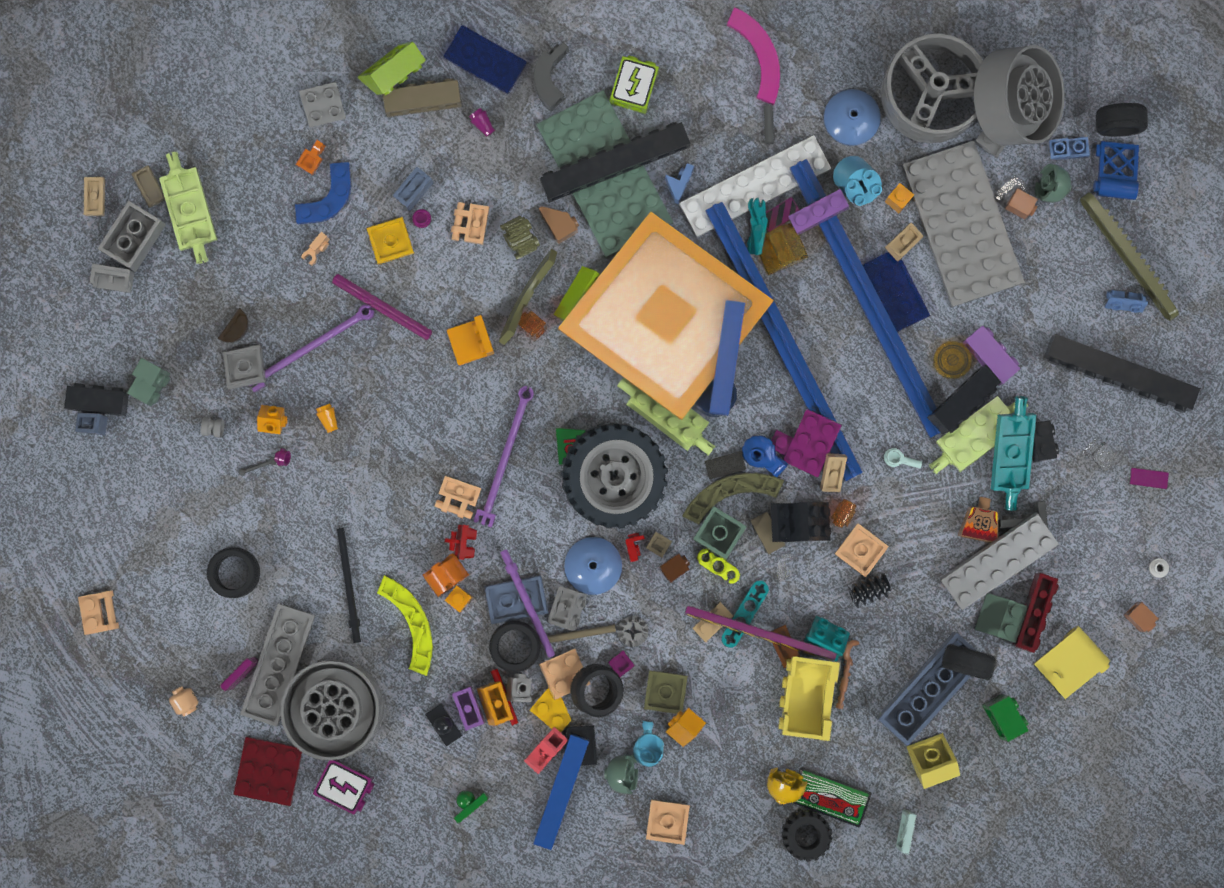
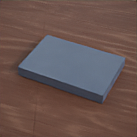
[484,575,548,624]

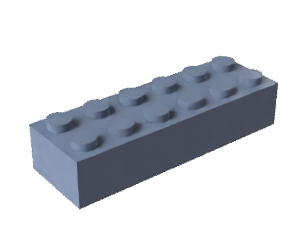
[876,632,977,746]

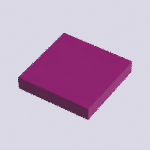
[220,657,258,691]

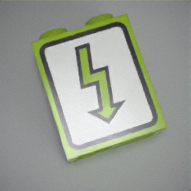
[610,56,659,114]

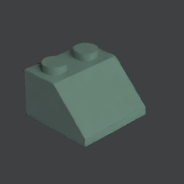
[974,593,1028,643]

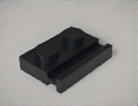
[566,725,597,766]

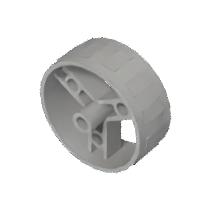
[881,34,983,144]

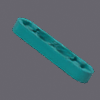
[721,581,769,648]

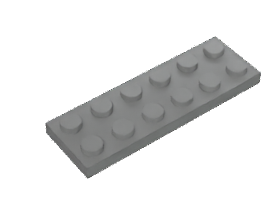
[940,512,1059,610]
[240,604,316,727]

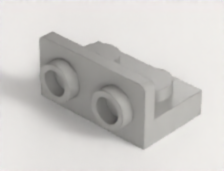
[547,586,587,631]

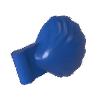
[742,435,788,477]

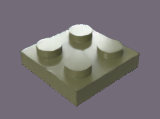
[644,670,688,714]

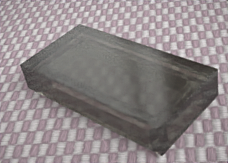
[704,451,746,480]

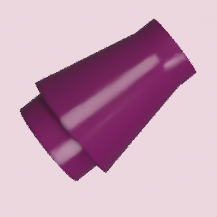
[469,108,495,137]

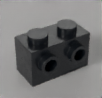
[1032,420,1059,463]

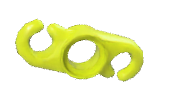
[697,549,740,584]

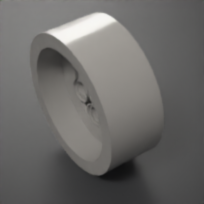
[974,45,1065,146]
[281,660,384,760]

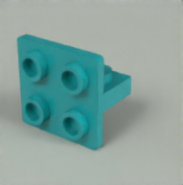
[803,616,850,662]

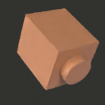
[1005,188,1038,220]
[1124,602,1159,632]

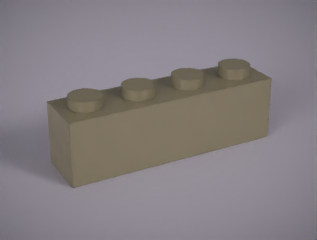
[383,78,462,117]

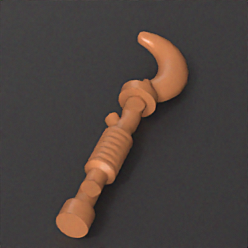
[836,640,859,709]

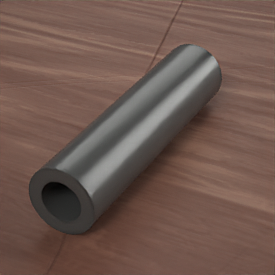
[764,105,774,145]

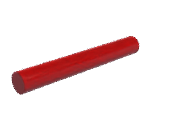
[490,669,519,725]

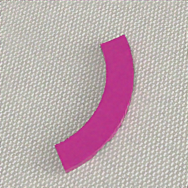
[727,7,780,106]

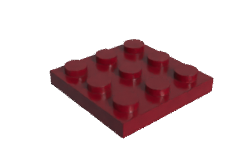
[233,737,303,806]

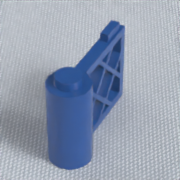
[1093,141,1139,200]

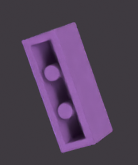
[788,189,849,235]
[962,325,1020,386]

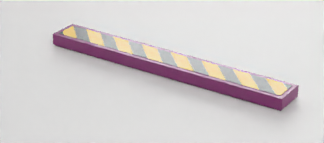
[684,606,836,661]

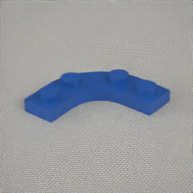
[295,162,351,225]

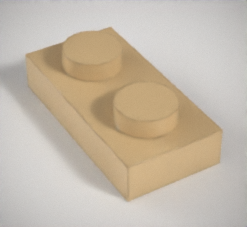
[84,177,105,216]
[885,222,924,261]
[820,453,847,492]
[692,602,733,642]

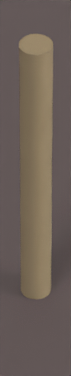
[539,624,616,645]

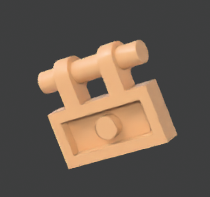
[451,202,489,245]
[435,476,482,519]

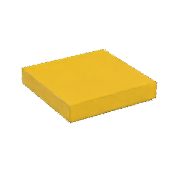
[366,217,414,265]

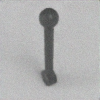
[239,457,277,476]

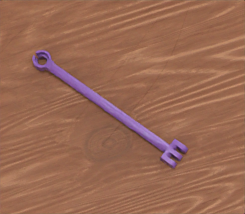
[250,304,374,393]
[474,386,534,528]

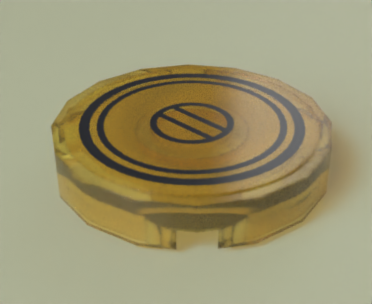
[933,341,972,379]

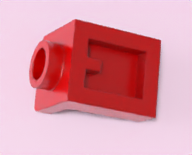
[625,532,645,563]

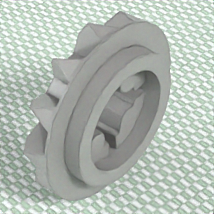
[618,616,648,647]

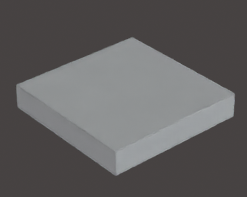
[223,344,266,389]

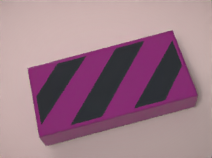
[766,197,800,233]

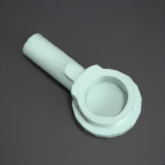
[884,448,922,469]

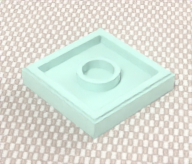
[896,809,916,854]

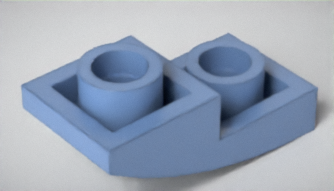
[1049,137,1090,160]

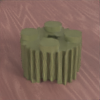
[500,216,540,260]

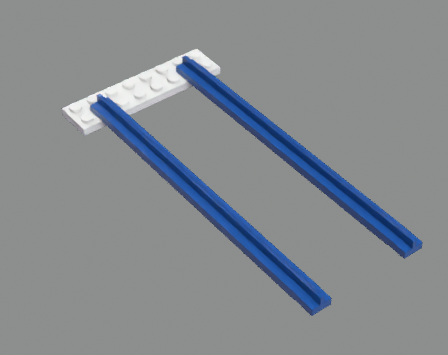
[679,135,940,481]

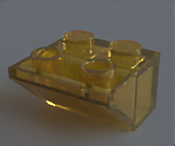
[759,223,809,275]

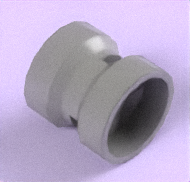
[201,417,225,438]

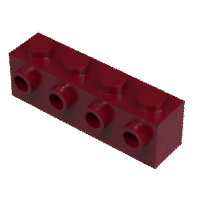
[1011,573,1059,653]

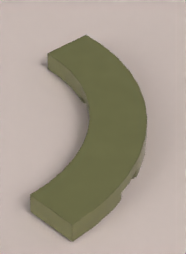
[499,248,557,345]
[682,473,784,525]

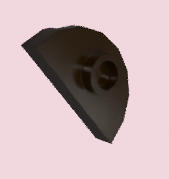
[217,308,248,343]

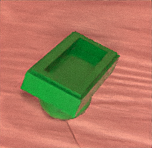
[454,790,489,823]

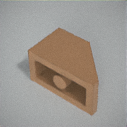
[539,207,579,244]

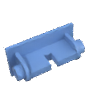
[1105,290,1148,313]

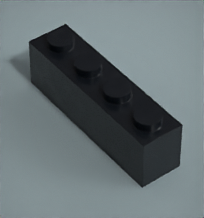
[927,365,1001,434]

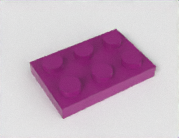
[784,409,842,477]

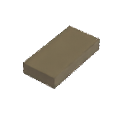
[132,165,165,208]
[750,512,785,555]

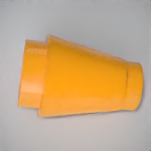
[316,403,338,433]

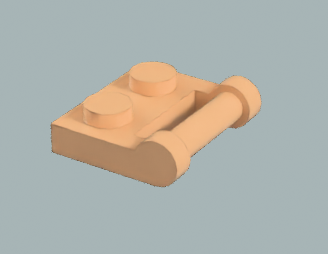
[78,590,119,635]

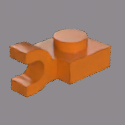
[296,140,326,175]

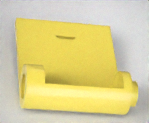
[1034,625,1110,699]

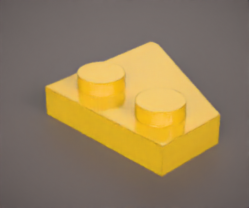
[530,687,571,733]

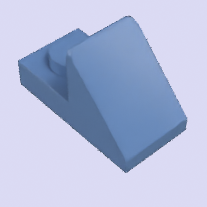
[665,163,694,204]

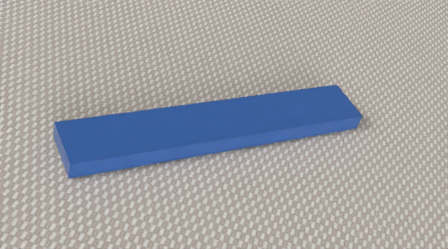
[709,300,745,416]
[533,734,589,851]

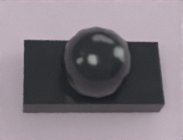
[425,703,463,747]

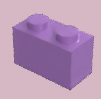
[452,686,485,731]

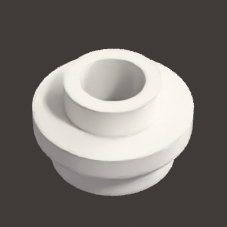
[1149,558,1169,578]

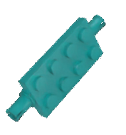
[991,396,1036,511]

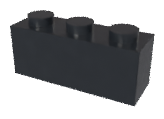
[64,383,129,416]

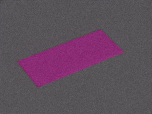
[1130,468,1169,489]

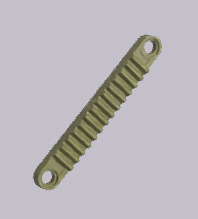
[1080,192,1179,321]

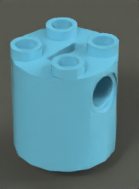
[833,156,882,206]

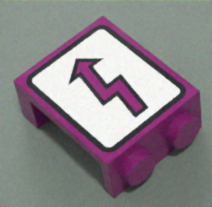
[313,759,375,815]

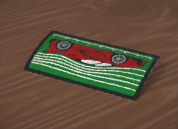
[793,767,872,828]

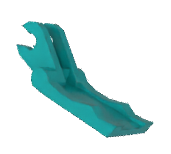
[747,198,768,255]

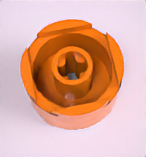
[423,553,469,597]

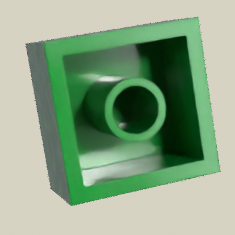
[982,694,1029,742]

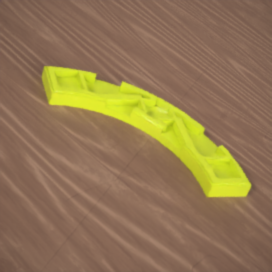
[377,575,433,676]

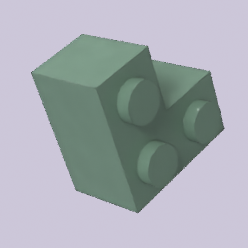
[127,358,171,406]

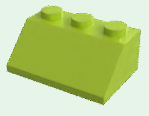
[357,41,426,95]
[553,266,600,321]

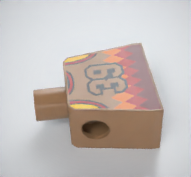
[958,497,998,543]

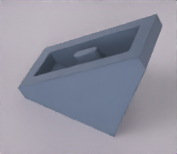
[75,413,108,436]

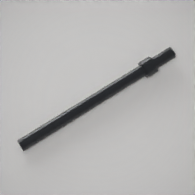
[337,528,361,643]

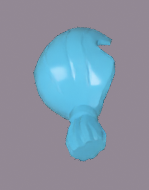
[633,721,664,767]

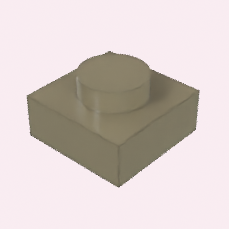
[646,532,672,558]

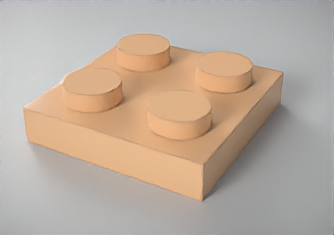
[834,523,889,577]
[539,649,590,700]
[646,799,690,845]

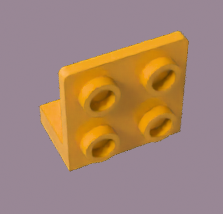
[447,315,495,366]

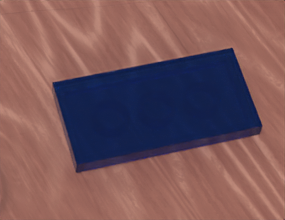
[443,25,527,95]
[862,252,931,332]

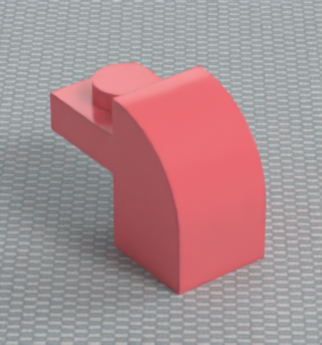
[524,727,568,774]

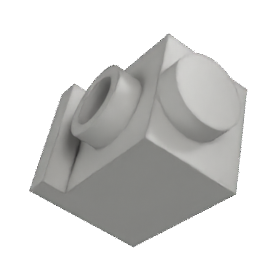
[506,674,531,702]

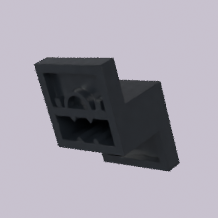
[770,502,831,542]

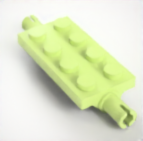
[159,152,218,264]
[617,377,715,456]
[929,396,1028,474]

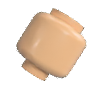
[169,686,199,717]

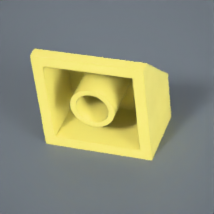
[906,733,960,789]

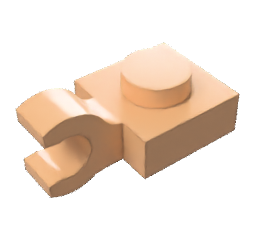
[301,232,330,266]

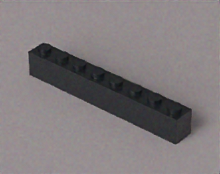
[540,122,690,203]
[1044,334,1201,413]

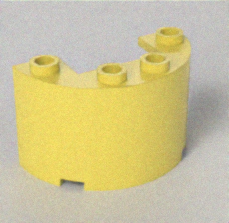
[778,656,840,741]

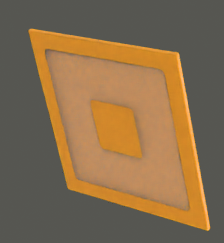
[558,212,774,420]

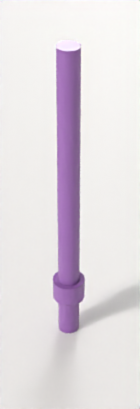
[500,549,555,658]

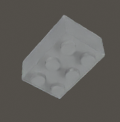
[98,200,166,272]

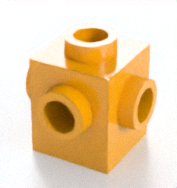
[257,405,287,434]

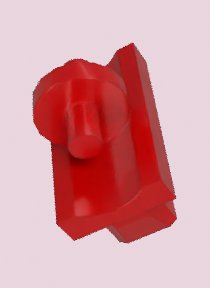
[444,525,477,560]

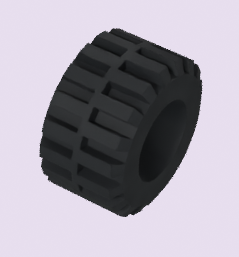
[781,809,832,862]

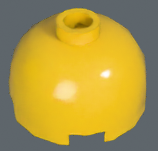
[767,768,807,804]

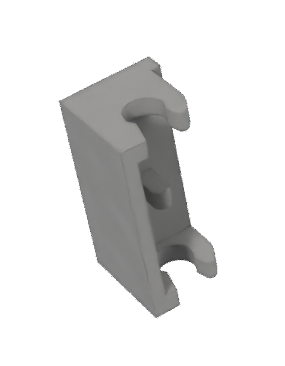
[90,264,135,293]

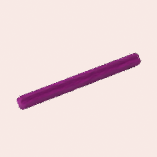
[332,274,432,340]

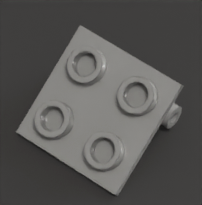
[299,82,346,127]

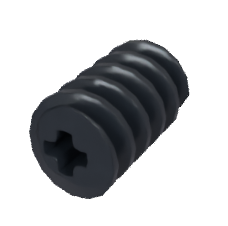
[848,573,891,608]

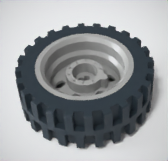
[561,423,668,529]

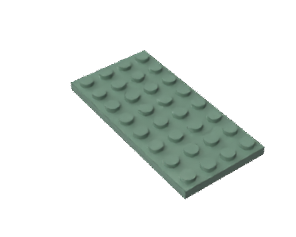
[536,90,673,258]

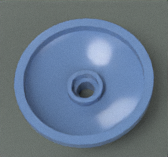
[824,89,881,146]
[564,537,622,595]

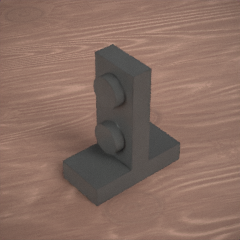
[998,501,1048,528]

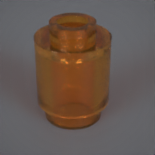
[831,499,857,529]

